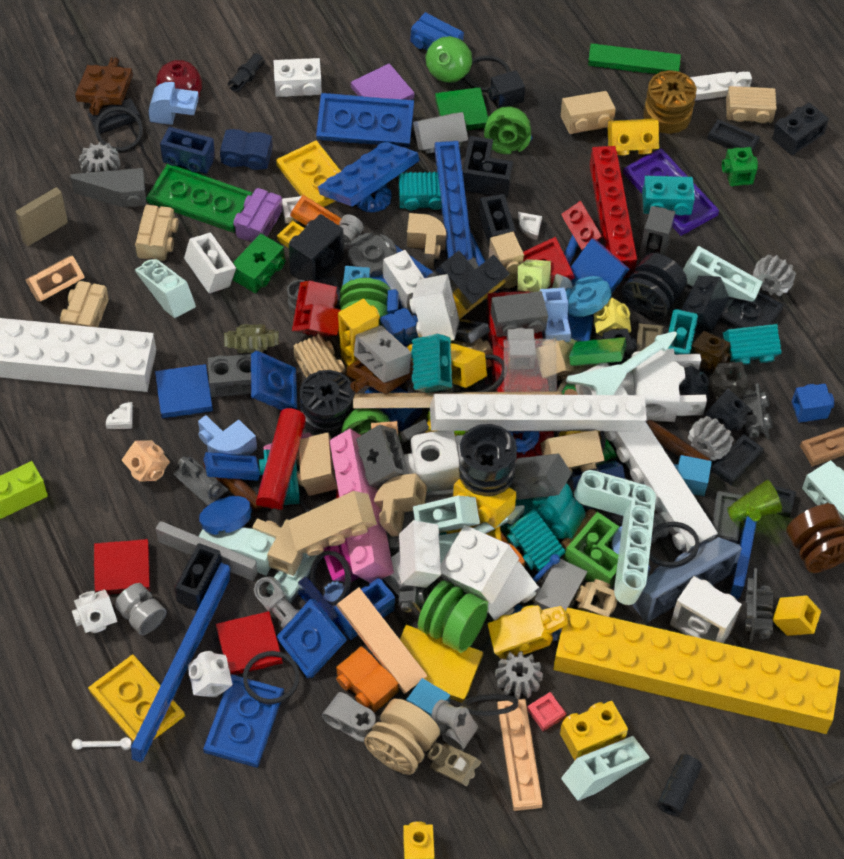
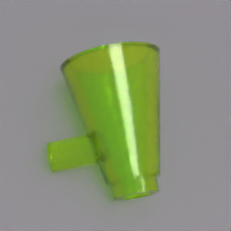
[727,479,782,522]

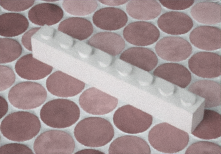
[576,363,717,554]
[430,394,647,431]

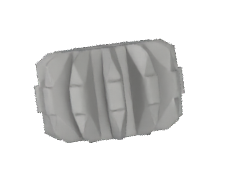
[79,141,120,173]
[753,254,796,296]
[688,416,734,461]
[495,651,543,699]

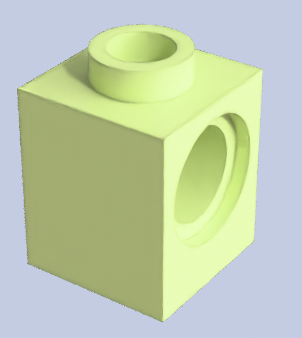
[518,259,551,292]

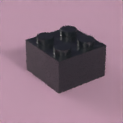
[289,214,344,282]

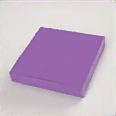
[351,64,414,100]

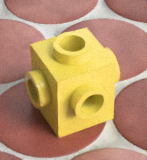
[594,298,631,336]

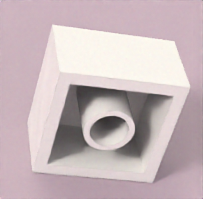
[410,274,459,340]
[440,525,519,605]
[670,576,742,643]

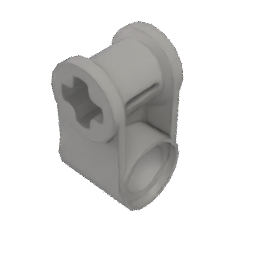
[322,692,376,742]
[432,700,478,751]

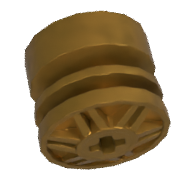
[643,70,697,134]

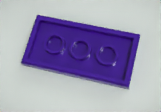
[623,148,719,236]

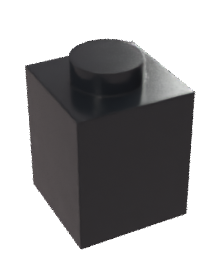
[488,70,525,109]

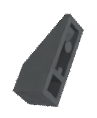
[71,168,147,208]

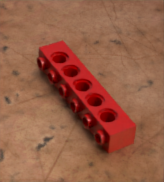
[589,146,637,278]

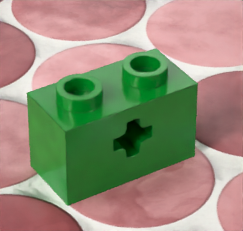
[232,233,286,294]

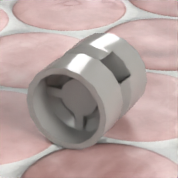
[115,583,167,635]

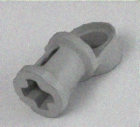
[254,576,300,628]

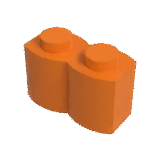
[336,647,399,713]

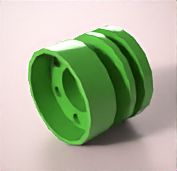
[340,278,391,326]
[418,580,488,653]

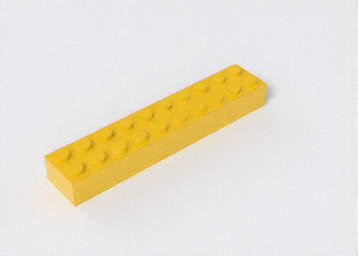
[553,607,840,734]

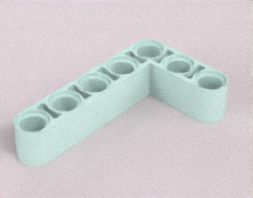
[574,470,656,605]

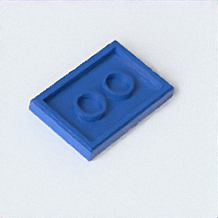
[203,674,284,768]

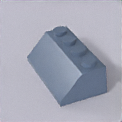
[632,537,742,623]

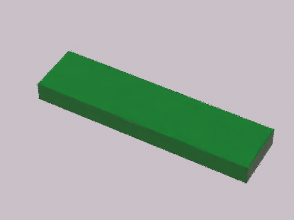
[588,43,681,74]

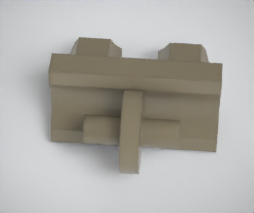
[427,742,481,787]

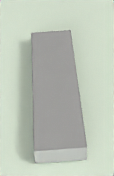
[156,522,258,581]

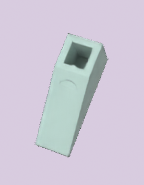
[135,259,196,318]

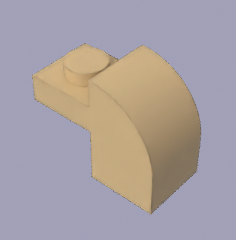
[407,213,446,269]
[374,473,427,537]
[253,519,303,576]

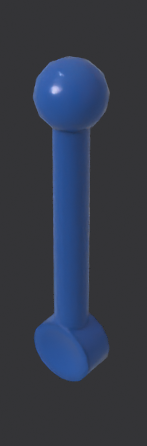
[533,554,560,583]

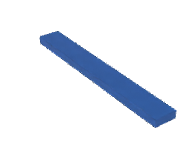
[131,563,230,763]

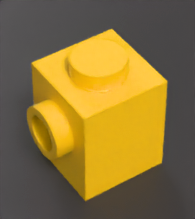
[773,595,821,636]
[403,822,434,859]

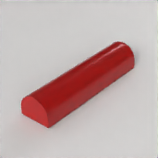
[256,408,306,510]

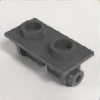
[742,383,772,439]
[173,456,228,506]

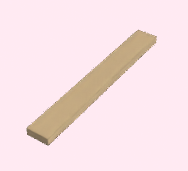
[353,391,563,408]

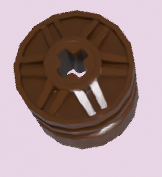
[786,503,844,573]

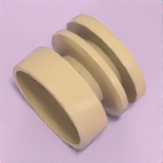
[364,699,440,775]

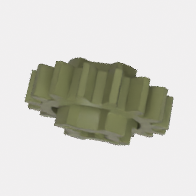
[224,324,279,353]

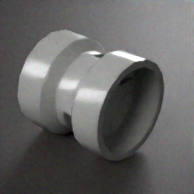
[339,214,364,249]

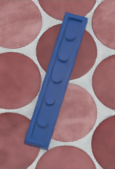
[434,141,473,260]

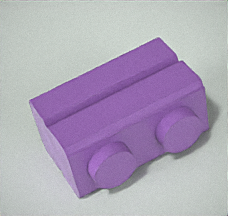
[233,188,283,243]

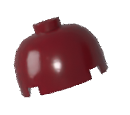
[156,60,202,97]

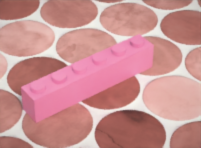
[329,429,394,583]

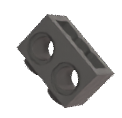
[208,353,251,397]

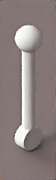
[72,737,132,750]

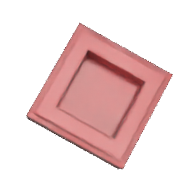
[527,692,566,731]

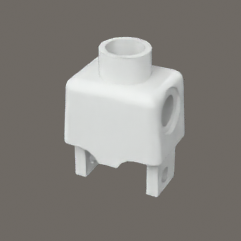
[621,349,707,422]
[404,431,463,492]

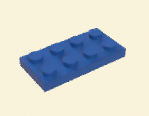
[316,93,414,147]
[318,142,420,206]

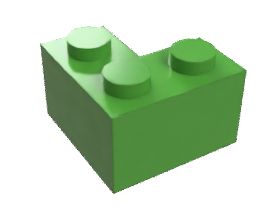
[564,512,619,589]

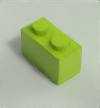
[0,461,48,519]

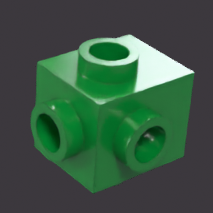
[722,147,758,186]

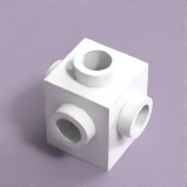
[72,590,117,633]
[188,651,232,698]

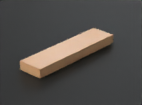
[336,588,427,694]
[497,699,542,811]

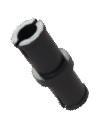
[228,53,265,93]

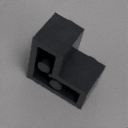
[462,136,513,198]
[435,250,510,310]

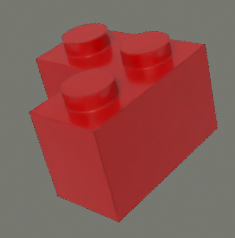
[292,281,342,337]

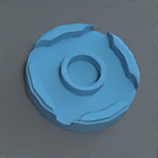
[566,276,611,317]

